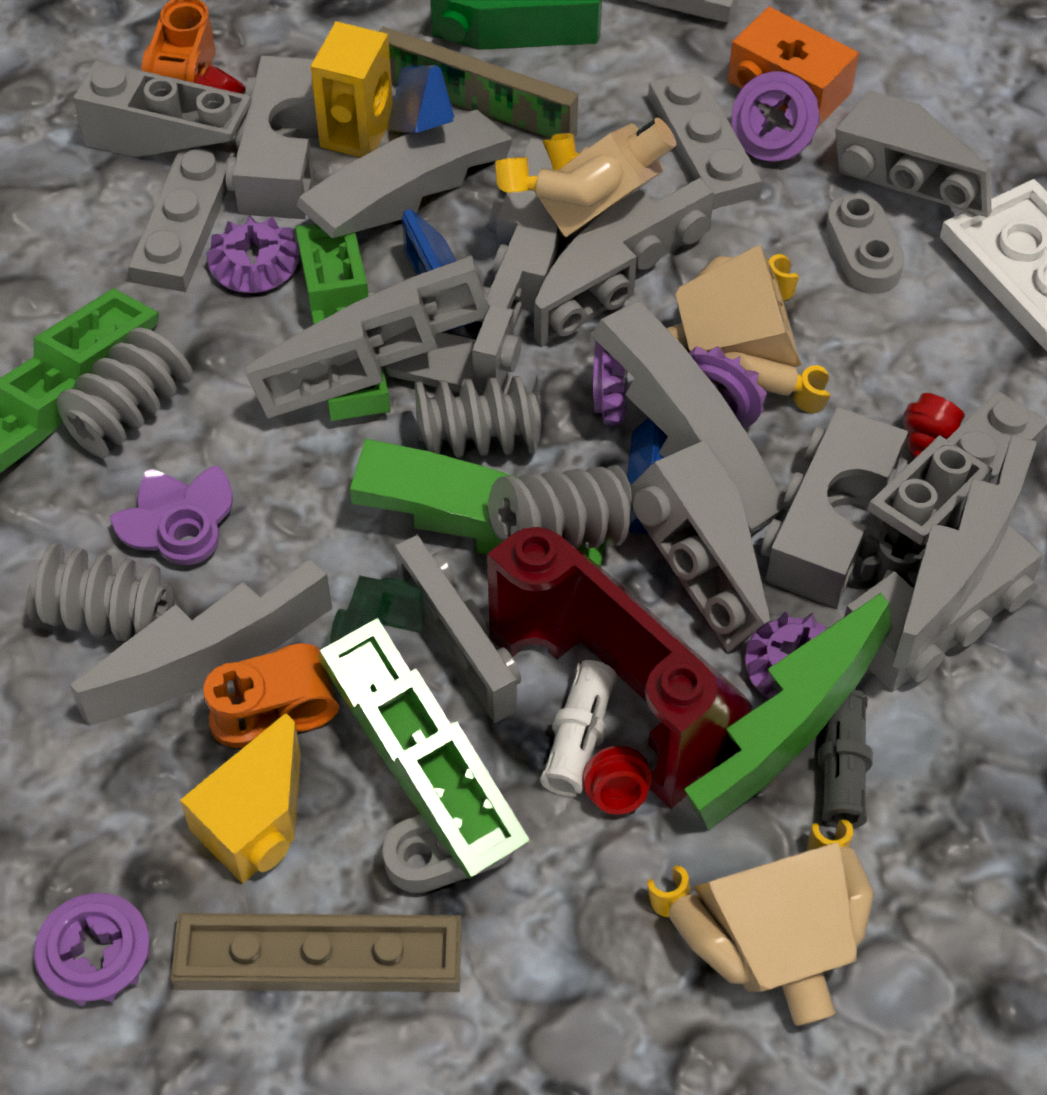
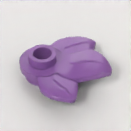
[110,465,233,565]

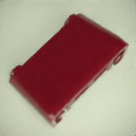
[487,527,753,809]

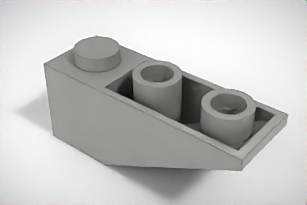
[73,60,251,158]
[835,91,992,217]
[630,440,771,653]

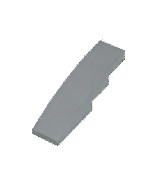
[297,109,513,238]
[245,256,490,418]
[592,300,786,534]
[892,435,1037,670]
[70,559,332,725]

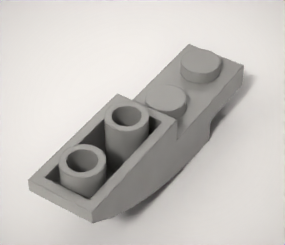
[478,138,558,331]
[534,178,714,347]
[867,391,1047,546]

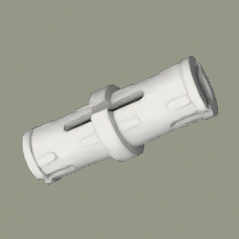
[540,660,617,797]

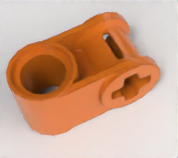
[141,0,216,83]
[203,643,339,748]

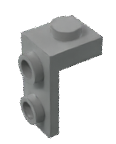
[384,305,522,396]

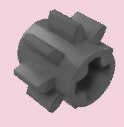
[859,521,926,588]

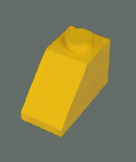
[180,713,301,884]

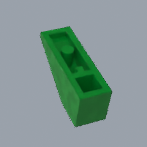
[430,0,602,50]

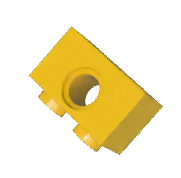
[310,21,393,158]

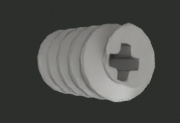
[56,327,194,458]
[415,376,541,457]
[488,465,632,549]
[26,542,174,643]

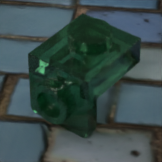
[330,575,425,644]

